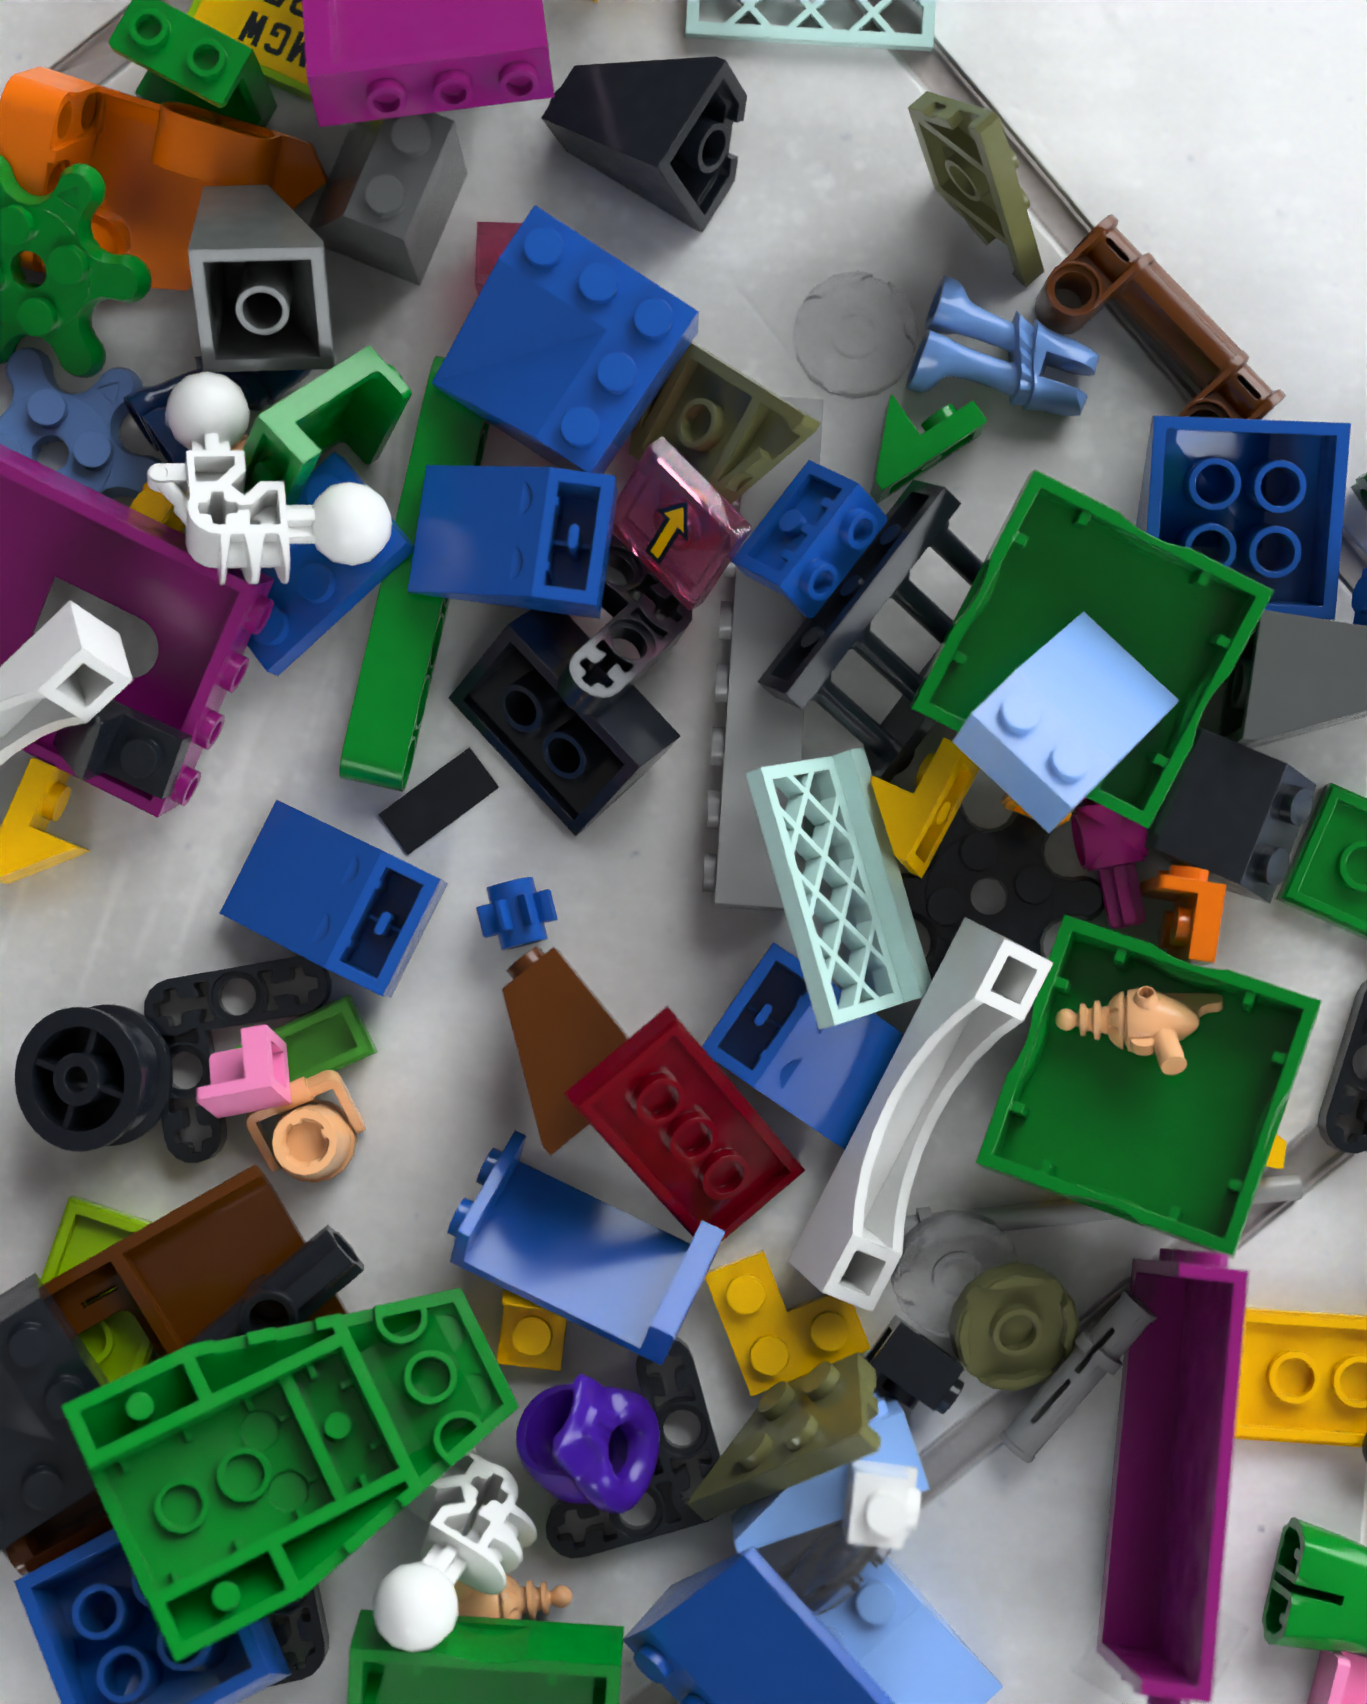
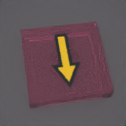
[612,436,753,611]

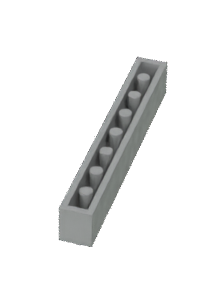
[702,397,824,911]

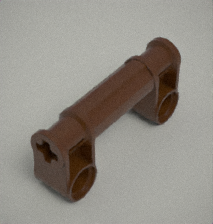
[1035,214,1287,420]

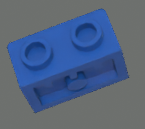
[731,460,887,619]

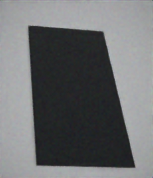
[378,747,499,855]

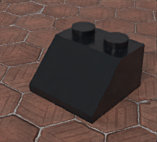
[1144,727,1317,903]

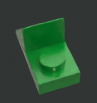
[870,395,987,504]

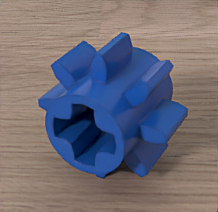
[476,877,558,951]

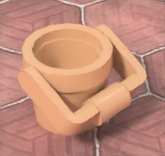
[246,1070,366,1183]

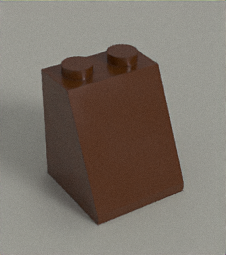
[502,946,630,1156]

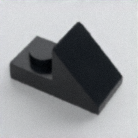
[53,699,193,799]

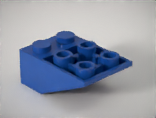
[408,465,618,619]
[219,799,448,997]
[702,942,904,1150]

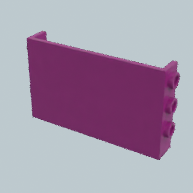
[302,0,555,127]
[1096,1248,1249,1704]

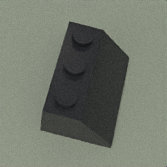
[448,610,680,836]

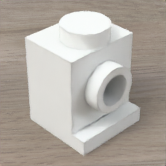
[842,1460,920,1550]

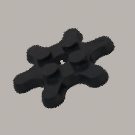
[901,804,1105,1004]

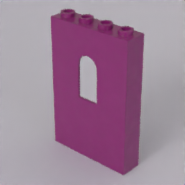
[0,444,275,818]

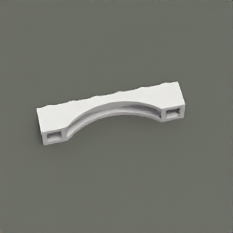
[0,601,133,766]
[787,917,1053,1312]

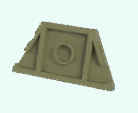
[908,91,1044,287]
[628,341,821,513]
[687,1352,881,1521]

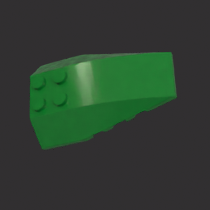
[61,1288,519,1663]

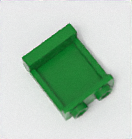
[109,0,277,128]
[243,345,412,505]

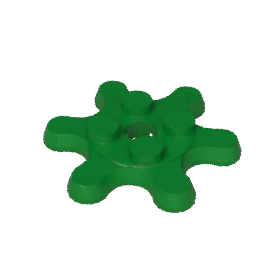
[0,155,152,378]

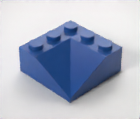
[432,205,699,474]
[1136,416,1351,620]
[14,1529,292,1704]

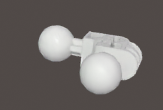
[147,371,392,585]
[373,1447,537,1652]

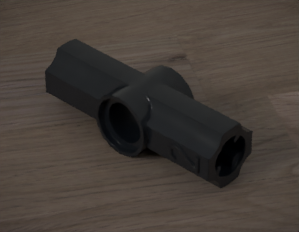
[180,1224,364,1349]

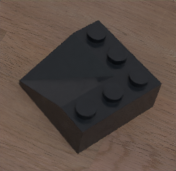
[0,1273,110,1551]

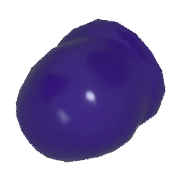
[516,1374,660,1514]

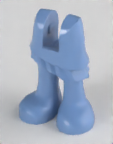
[906,275,1100,416]

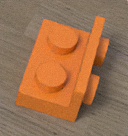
[1139,865,1226,966]

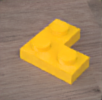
[705,1250,871,1397]

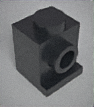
[864,1315,965,1415]

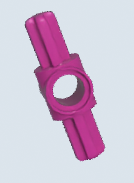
[1071,797,1149,929]

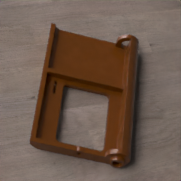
[5,1164,348,1576]

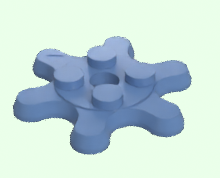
[0,347,164,499]

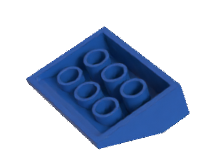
[623,1546,895,1704]

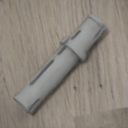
[999,1290,1157,1463]

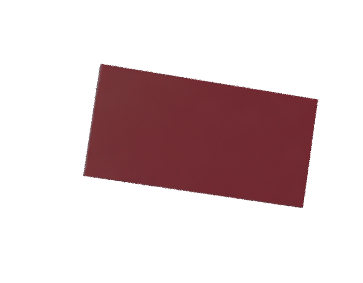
[564,1006,805,1242]

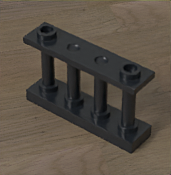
[758,479,983,783]

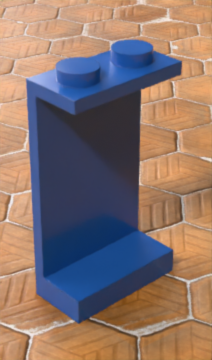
[447,1130,726,1366]

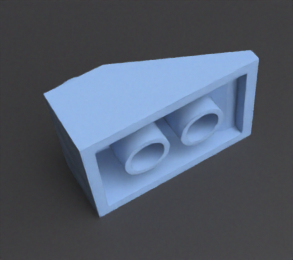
[952,611,1179,834]
[731,1388,930,1553]
[803,1545,1003,1704]

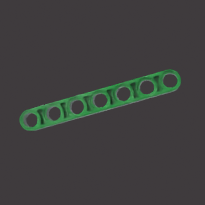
[339,356,490,792]

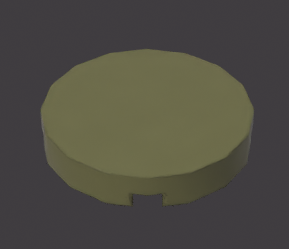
[948,1263,1079,1391]

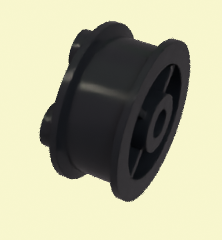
[15,1004,173,1152]

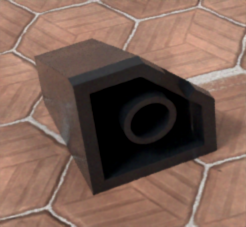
[541,56,747,232]

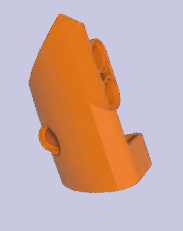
[0,66,329,291]

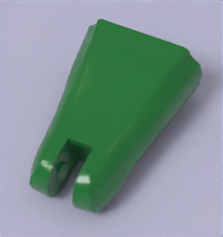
[1262,1517,1367,1654]

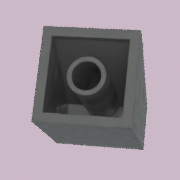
[308,113,468,286]
[188,185,335,372]
[1218,610,1367,748]

